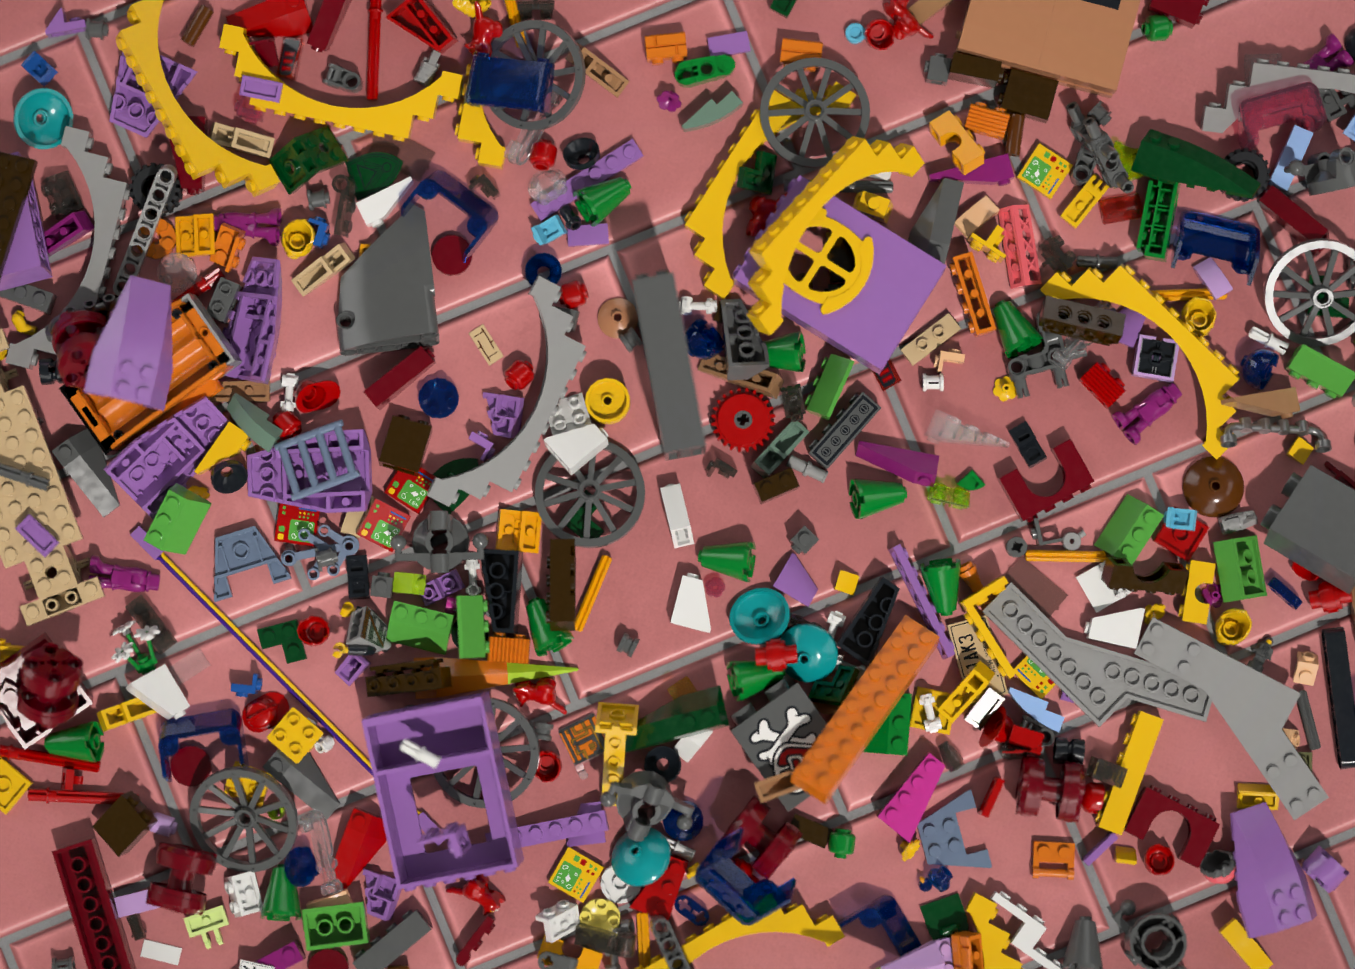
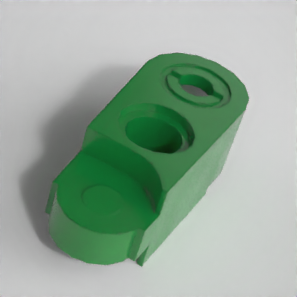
[675,54,735,88]

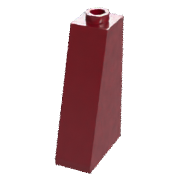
[307,0,352,53]
[169,116,208,195]
[1259,185,1329,257]
[363,346,435,410]

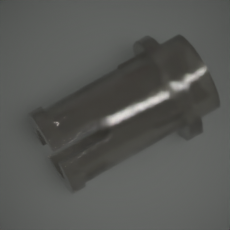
[126,913,147,941]

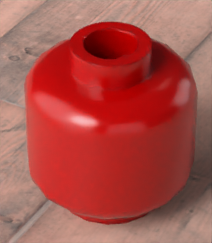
[529,139,557,171]
[559,280,589,309]
[504,360,534,390]
[272,411,302,440]

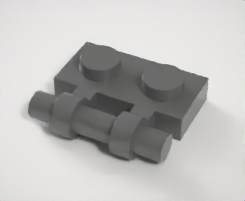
[1309,88,1355,123]

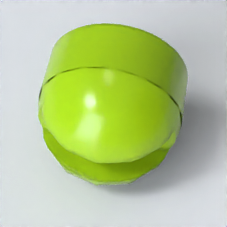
[268,807,285,820]

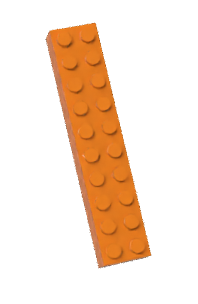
[791,615,940,805]

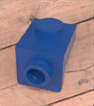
[21,51,58,87]
[308,216,331,249]
[231,673,263,697]

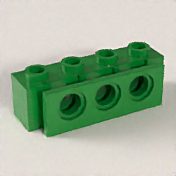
[1136,180,1181,262]

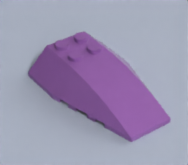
[222,256,282,384]
[83,275,173,411]
[103,396,229,520]
[247,429,372,513]
[1230,802,1317,939]

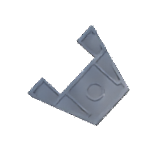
[214,526,292,602]
[917,789,992,868]

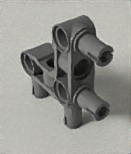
[1066,102,1134,194]
[1006,310,1087,399]

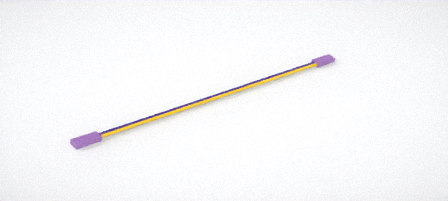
[130,526,445,846]

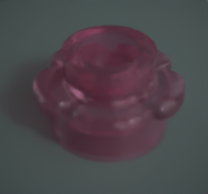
[705,577,725,598]

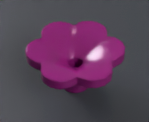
[656,91,682,112]
[1201,583,1223,608]

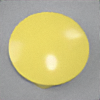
[579,898,621,940]

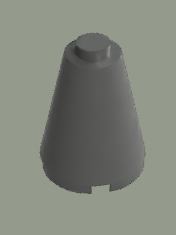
[1062,916,1103,969]

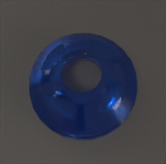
[525,253,562,286]

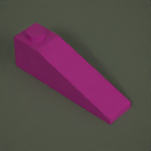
[928,153,1014,187]
[44,211,95,257]
[856,441,939,487]
[254,940,306,969]

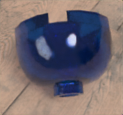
[685,319,724,360]
[1241,349,1279,390]

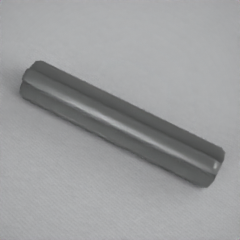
[1297,690,1321,750]

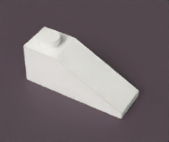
[356,176,414,228]

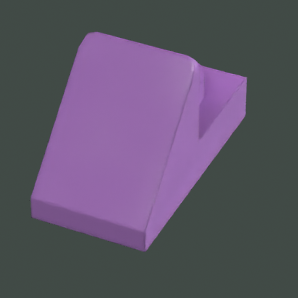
[45,7,86,38]

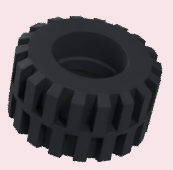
[1220,148,1271,202]
[129,163,184,216]

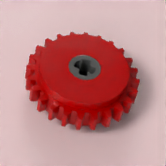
[711,388,775,453]

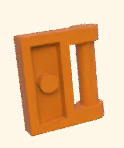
[1032,841,1075,880]

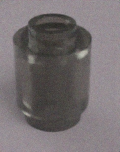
[1000,740,1030,760]

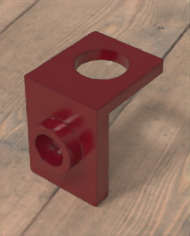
[249,38,279,67]

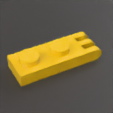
[1060,174,1109,229]

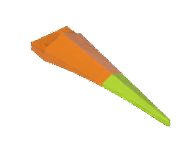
[413,657,579,699]

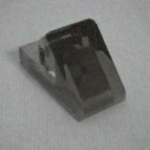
[1085,756,1128,788]

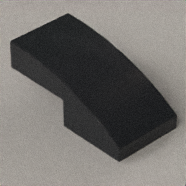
[1008,421,1047,469]
[346,555,370,600]

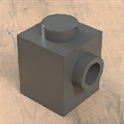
[924,53,951,86]
[790,525,819,555]
[370,572,394,598]

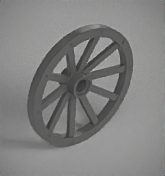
[481,20,586,131]
[760,58,870,168]
[1263,238,1355,347]
[535,442,645,548]
[433,697,540,808]
[189,767,299,872]

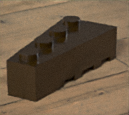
[546,539,576,631]

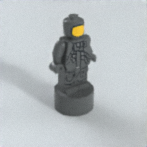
[1247,637,1274,673]

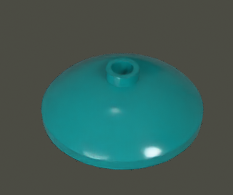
[13,88,73,149]
[729,588,790,644]
[781,624,838,683]
[611,828,671,886]

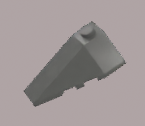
[908,177,964,264]
[720,299,770,381]
[52,428,120,517]
[263,749,340,820]

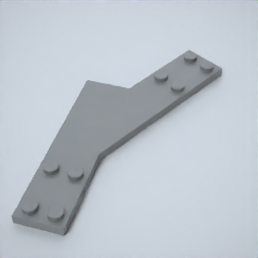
[982,582,1212,727]
[1134,617,1329,820]

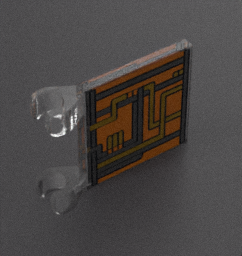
[558,713,605,780]

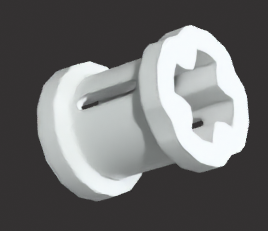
[922,373,944,392]

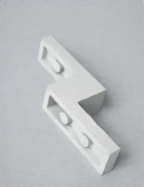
[990,891,1062,969]

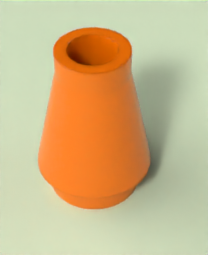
[960,561,983,593]

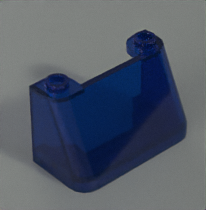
[464,52,555,114]

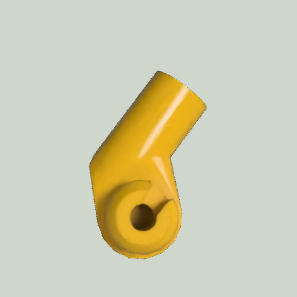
[11,310,38,336]

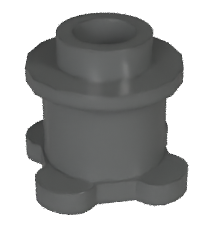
[85,18,109,40]
[1087,100,1112,127]
[307,188,330,211]
[314,547,338,572]

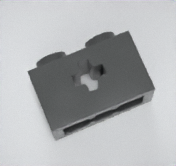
[207,277,242,324]

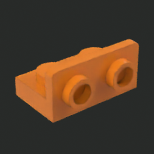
[210,222,246,273]

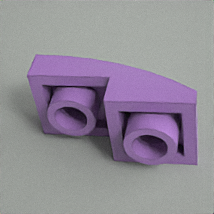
[420,569,465,606]

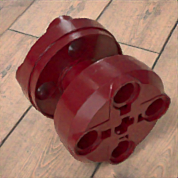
[51,310,108,389]
[17,642,83,729]
[1015,756,1086,823]
[719,795,803,880]
[145,842,218,915]

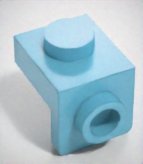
[531,215,568,245]
[1164,507,1197,531]

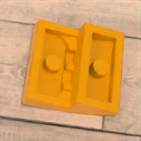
[175,213,216,258]
[495,509,542,554]

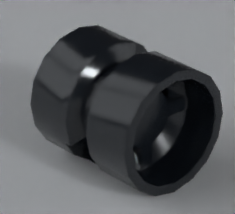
[39,358,64,385]
[1053,737,1085,765]

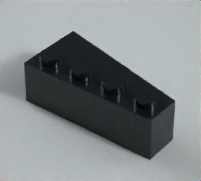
[481,549,523,634]
[836,577,900,667]

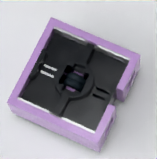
[1131,334,1179,383]

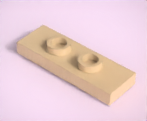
[900,313,961,366]

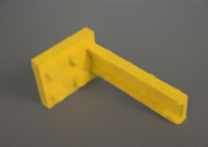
[959,576,1015,679]
[595,702,639,806]

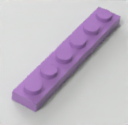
[530,139,644,222]
[888,544,955,659]
[485,810,609,847]

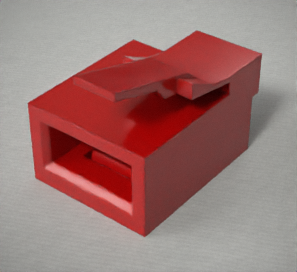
[1002,725,1045,756]

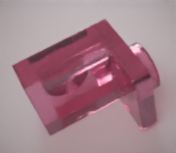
[234,95,264,124]

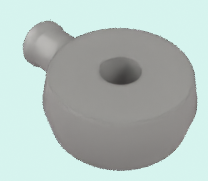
[1062,530,1086,551]

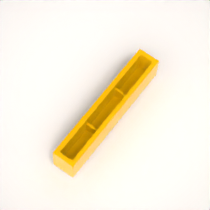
[1095,711,1164,835]

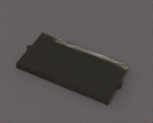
[368,134,435,182]
[1004,557,1068,618]

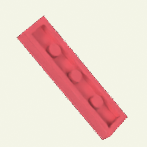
[998,204,1042,289]

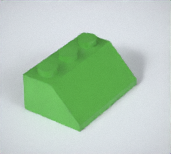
[1285,344,1355,399]
[804,354,855,421]
[144,483,212,555]
[1094,494,1164,565]
[1213,535,1267,603]
[457,595,490,659]
[386,601,455,655]
[302,902,370,951]

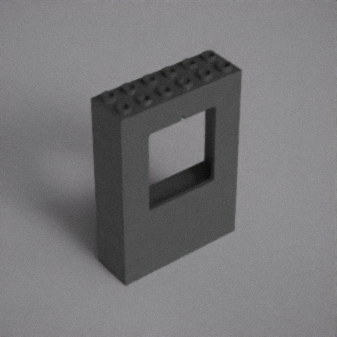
[632,270,706,461]

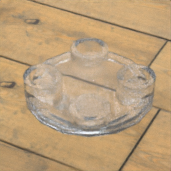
[528,168,568,205]
[157,253,197,293]

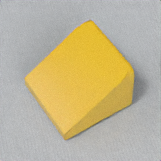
[1286,436,1314,465]
[834,570,859,596]
[1114,846,1137,865]

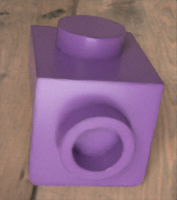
[468,430,495,462]

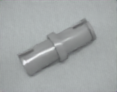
[786,454,829,483]

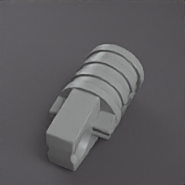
[413,50,441,87]
[1218,510,1257,535]

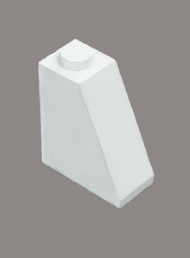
[544,424,609,475]
[660,483,694,548]
[670,573,711,633]
[1084,608,1145,649]
[126,664,190,720]

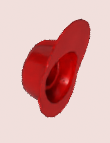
[293,380,341,413]
[242,692,289,733]
[979,706,1013,747]

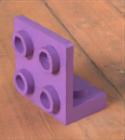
[417,822,472,858]

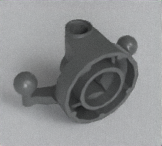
[1284,147,1355,196]
[390,511,489,573]
[600,771,695,842]
[1111,899,1187,969]

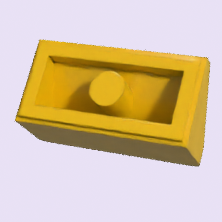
[1236,783,1279,810]

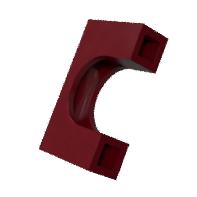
[1147,0,1209,29]
[997,439,1095,523]
[1123,785,1220,868]

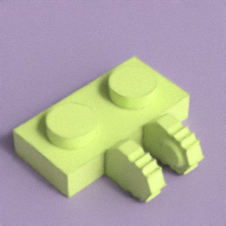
[183,905,230,949]

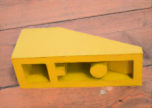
[194,421,252,475]
[937,660,995,723]

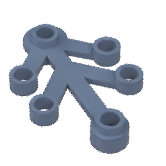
[281,524,359,580]

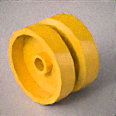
[585,378,630,425]

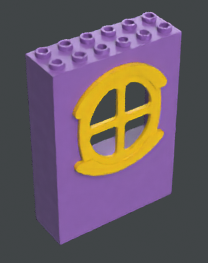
[733,175,946,375]

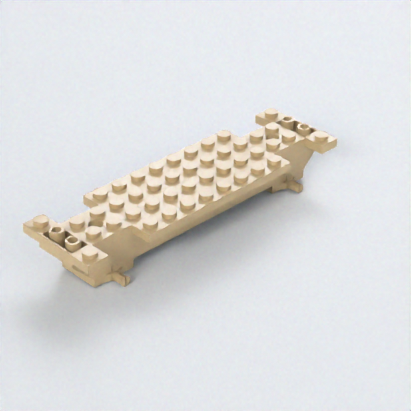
[0,328,105,626]

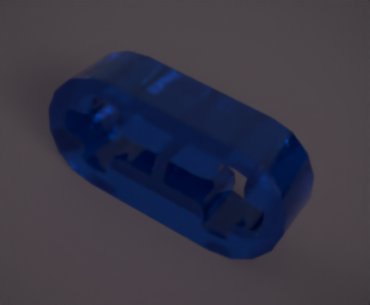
[1267,577,1303,610]
[674,895,709,926]

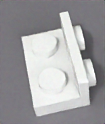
[224,871,263,918]
[535,900,581,943]

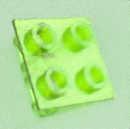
[927,483,970,510]

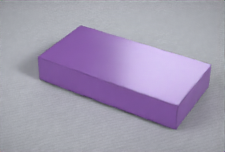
[707,31,751,56]
[239,75,284,103]
[567,223,609,247]
[15,514,60,557]
[1082,832,1118,866]

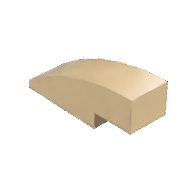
[209,122,275,158]
[291,243,356,297]

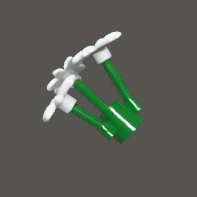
[111,620,160,675]

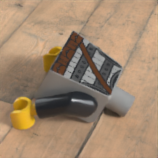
[332,601,391,658]

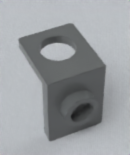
[1030,518,1063,546]

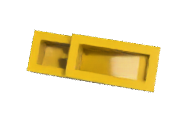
[96,698,157,732]
[1218,918,1273,969]

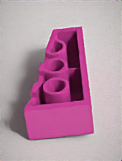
[877,752,945,843]

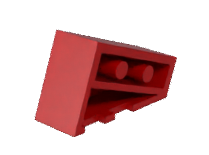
[385,0,458,53]
[629,855,688,921]

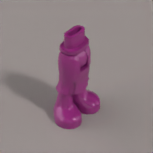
[1288,33,1354,97]
[214,208,282,246]
[1112,382,1182,445]
[88,555,160,592]

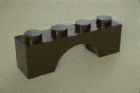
[1101,557,1189,595]

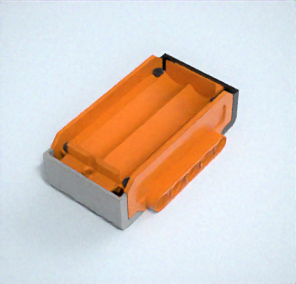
[59,294,242,455]

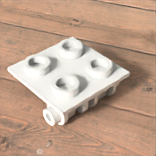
[548,393,592,435]
[1076,561,1132,613]

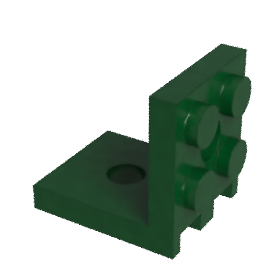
[269,125,348,195]

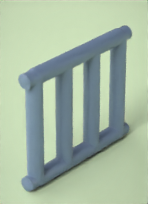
[274,419,361,501]

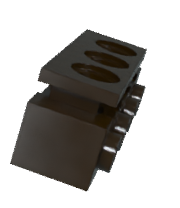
[1038,295,1126,346]
[365,658,452,697]

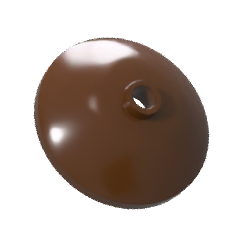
[1183,456,1244,518]

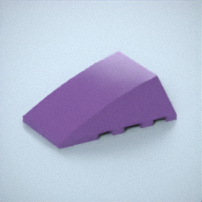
[109,52,198,138]

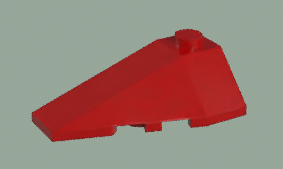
[226,0,313,38]
[325,807,387,890]

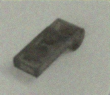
[332,174,356,237]
[125,594,177,655]
[574,923,636,958]

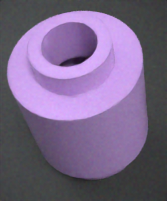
[150,812,178,837]

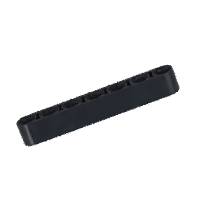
[1322,627,1355,770]

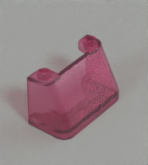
[1238,82,1327,150]

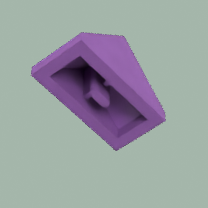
[335,655,371,686]

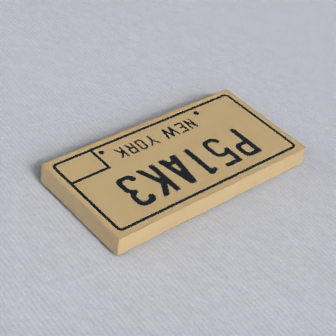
[947,615,1008,704]

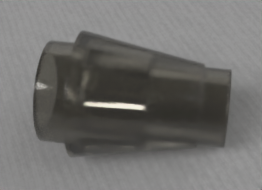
[938,741,965,773]

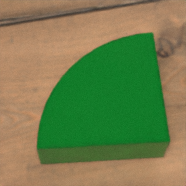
[957,470,985,491]

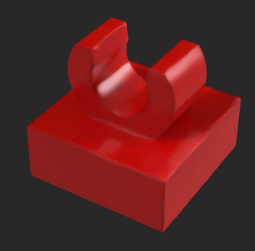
[61,768,83,790]

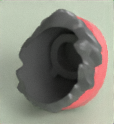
[1200,849,1237,884]

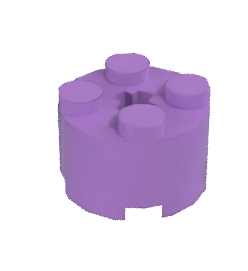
[1301,846,1350,893]

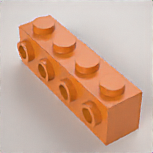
[949,251,996,337]

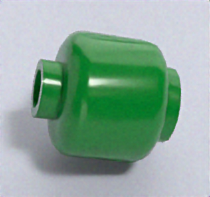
[1141,15,1173,41]
[828,828,856,859]

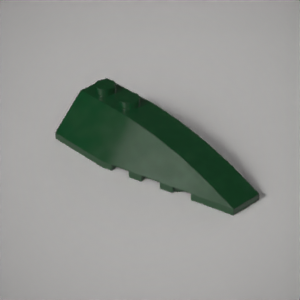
[1131,129,1261,199]
[625,686,729,753]

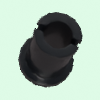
[559,205,581,230]

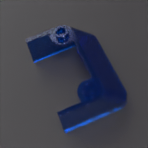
[401,170,499,263]
[1171,210,1260,286]
[158,709,249,782]
[695,828,796,926]
[837,895,922,957]

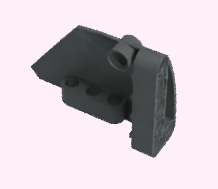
[336,205,440,356]

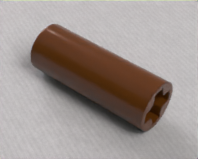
[181,5,214,47]
[1005,114,1025,157]

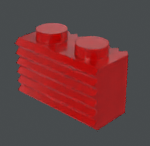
[1079,361,1126,409]

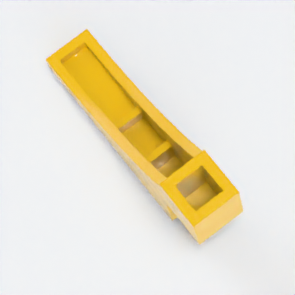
[455,59,506,170]

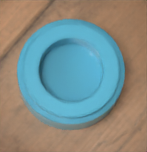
[845,23,865,44]

